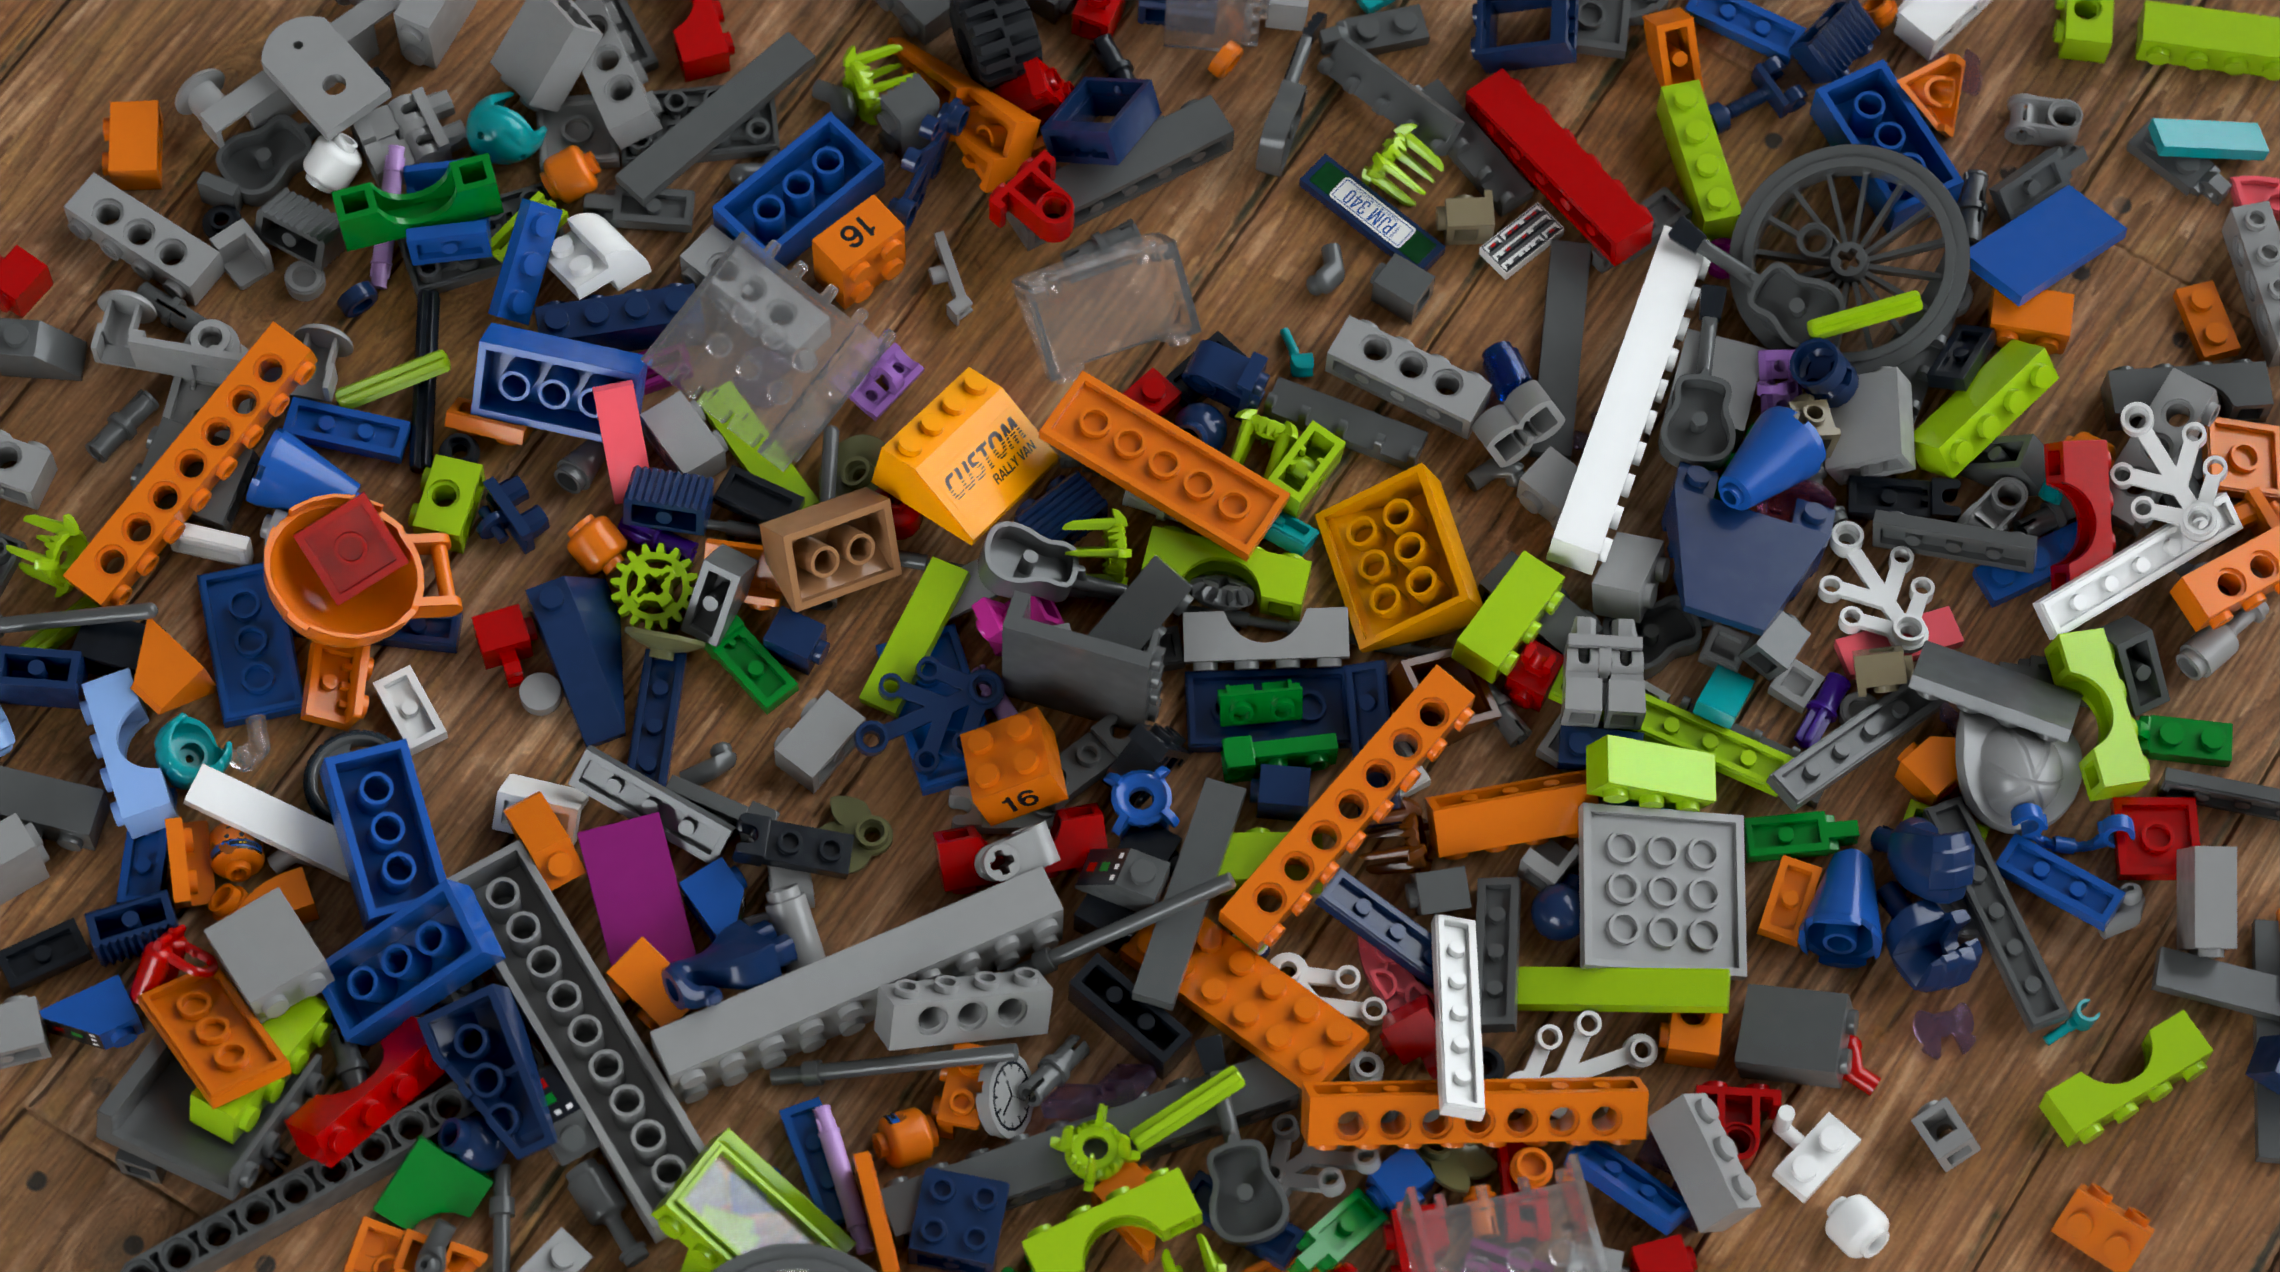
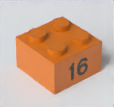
[812,194,906,310]
[960,707,1068,827]

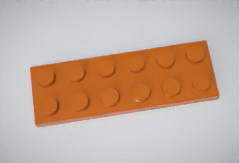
[1038,370,1290,562]
[1120,917,1369,1089]

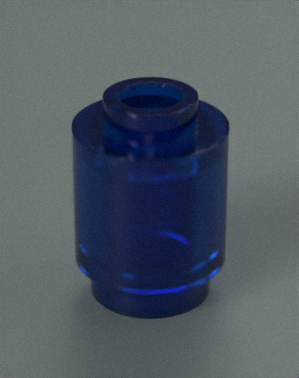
[1482,341,1533,401]

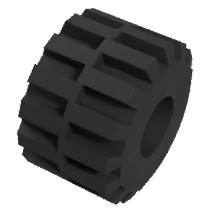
[949,0,1043,91]

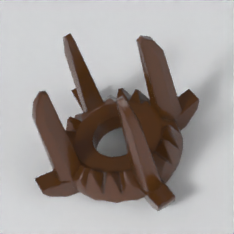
[1359,797,1433,875]

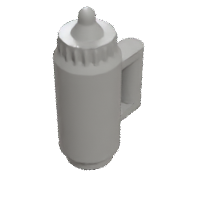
[742,883,826,973]

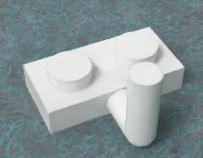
[1772,1105,1862,1204]

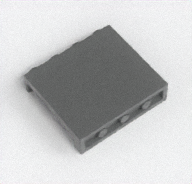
[1002,590,1166,731]
[96,1032,325,1201]

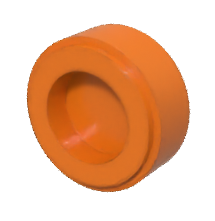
[1208,40,1244,79]

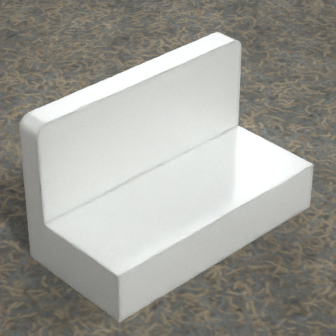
[492,774,589,846]

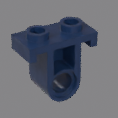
[1182,340,1270,422]

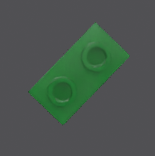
[1217,679,1303,727]

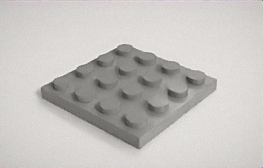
[1578,803,1747,981]

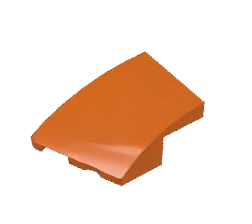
[342,1216,489,1272]

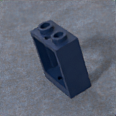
[1470,0,1579,74]
[1040,77,1161,165]

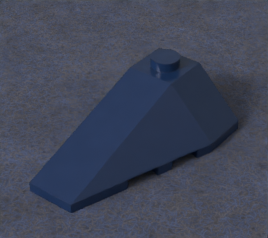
[525,576,626,748]
[417,984,558,1160]

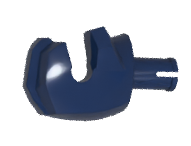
[1871,817,1975,904]
[1877,881,1983,993]

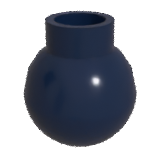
[1173,403,1228,451]
[1531,873,1580,941]
[438,1115,508,1173]

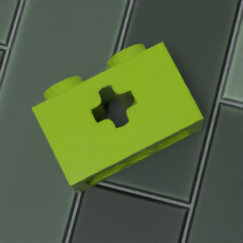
[1267,420,1346,518]

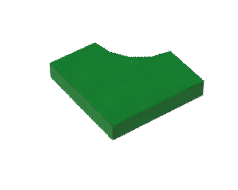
[373,1135,493,1230]

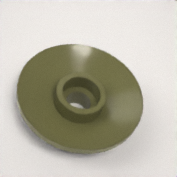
[818,434,885,497]
[624,626,706,661]

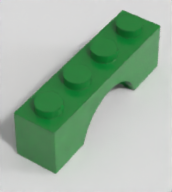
[331,153,504,252]

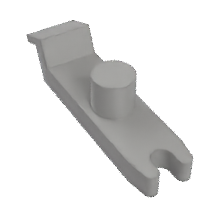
[928,231,973,326]

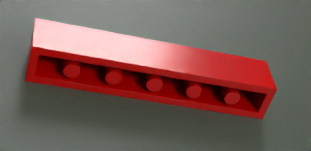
[1465,68,1654,267]

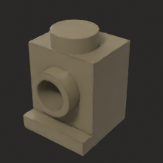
[1436,190,1495,245]
[1786,394,1841,458]
[1852,645,1914,697]

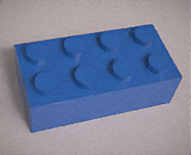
[1809,59,1964,234]
[712,112,885,275]
[470,322,649,442]
[319,739,446,930]
[322,879,506,1047]

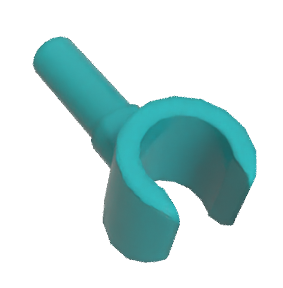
[1280,328,1314,377]
[2038,477,2064,505]
[2043,999,2101,1046]

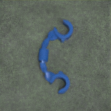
[2010,803,2136,855]

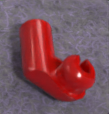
[1843,1035,1881,1096]

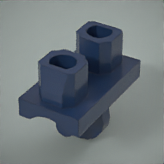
[476,475,550,555]

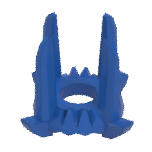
[1103,765,1180,841]

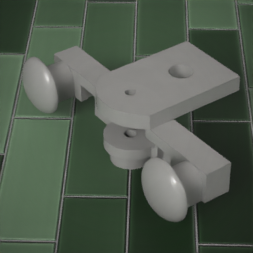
[175,0,402,148]
[90,290,353,440]

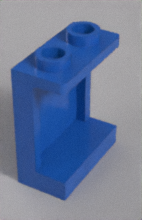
[403,158,492,266]

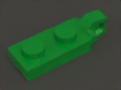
[2135,715,2233,767]
[1744,811,1860,863]
[1287,1187,1388,1272]

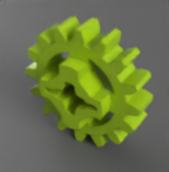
[610,543,698,632]

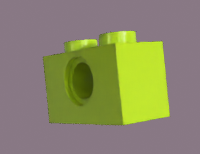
[2053,0,2114,63]
[408,454,486,554]

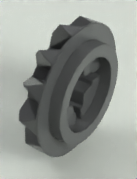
[1189,573,1255,610]

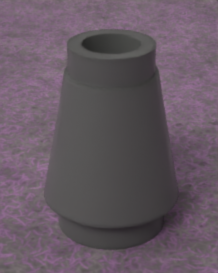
[554,439,606,494]

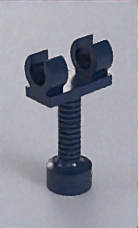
[1708,55,1808,136]

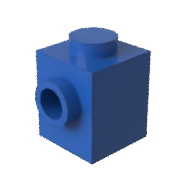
[1365,1148,1436,1216]

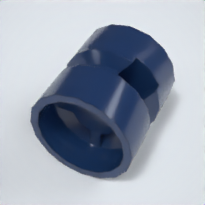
[1790,338,1859,408]

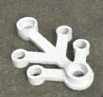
[2110,402,2228,542]
[1818,521,1935,653]
[1270,952,1387,1081]
[1506,1010,1658,1119]

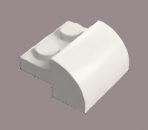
[546,213,652,300]

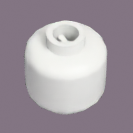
[303,133,363,194]
[1825,1194,1890,1258]

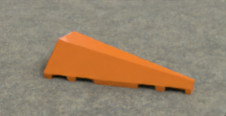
[887,37,1041,193]

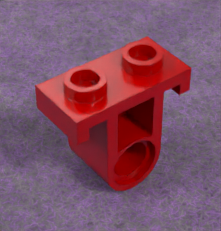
[993,57,1075,127]
[989,149,1075,243]
[1693,1081,1782,1171]

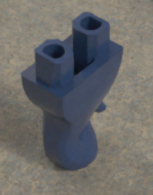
[661,920,798,1010]

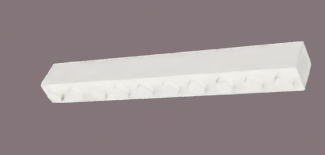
[1546,225,1711,575]

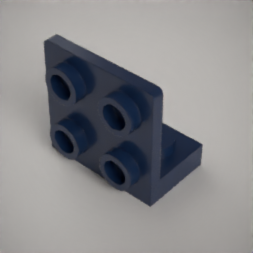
[908,1167,1010,1272]

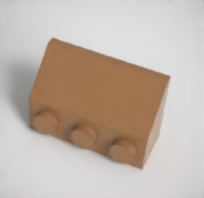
[759,487,902,613]

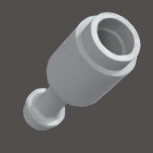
[2176,602,2270,681]

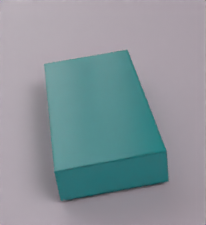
[1692,664,1755,729]

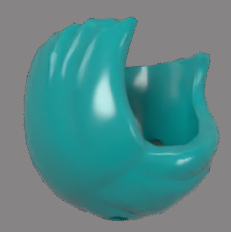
[466,91,548,165]
[154,712,233,791]

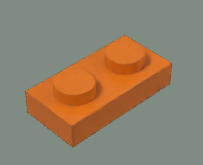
[2173,280,2241,362]
[444,397,534,446]
[1757,855,1823,947]

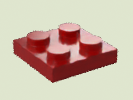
[293,491,409,606]
[2110,797,2201,881]

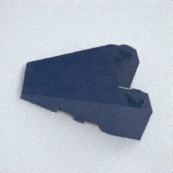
[1661,461,1836,636]

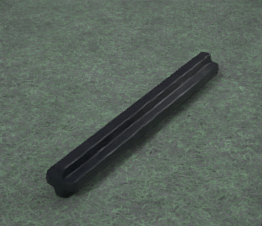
[409,290,440,474]

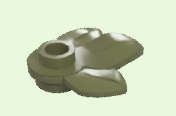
[819,796,893,874]
[1414,1143,1498,1193]

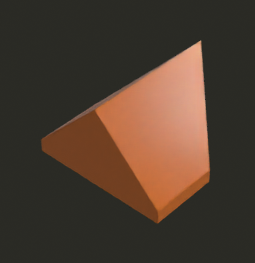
[1897,53,1966,138]
[130,619,217,715]

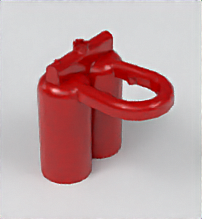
[129,924,218,1005]

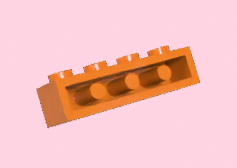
[1425,769,1599,860]

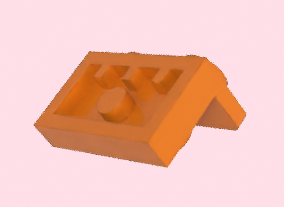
[165,817,216,909]

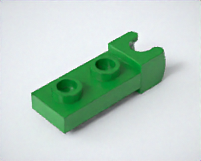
[695,615,799,715]
[1220,733,1338,783]

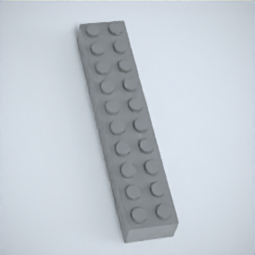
[446,839,731,1244]
[650,866,1064,1103]

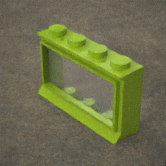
[651,1128,857,1272]

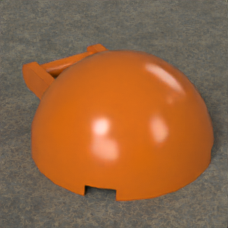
[263,493,463,649]

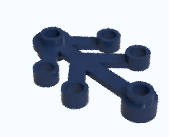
[887,97,970,232]
[854,656,1005,775]

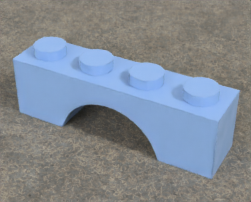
[79,668,179,839]

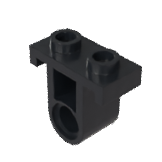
[1102,723,1191,809]

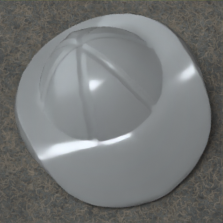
[1955,710,2082,835]

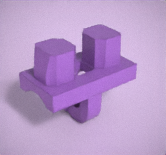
[845,342,925,421]
[1756,349,1802,414]

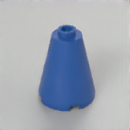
[1718,406,1826,511]
[245,427,361,511]
[1798,848,1883,968]

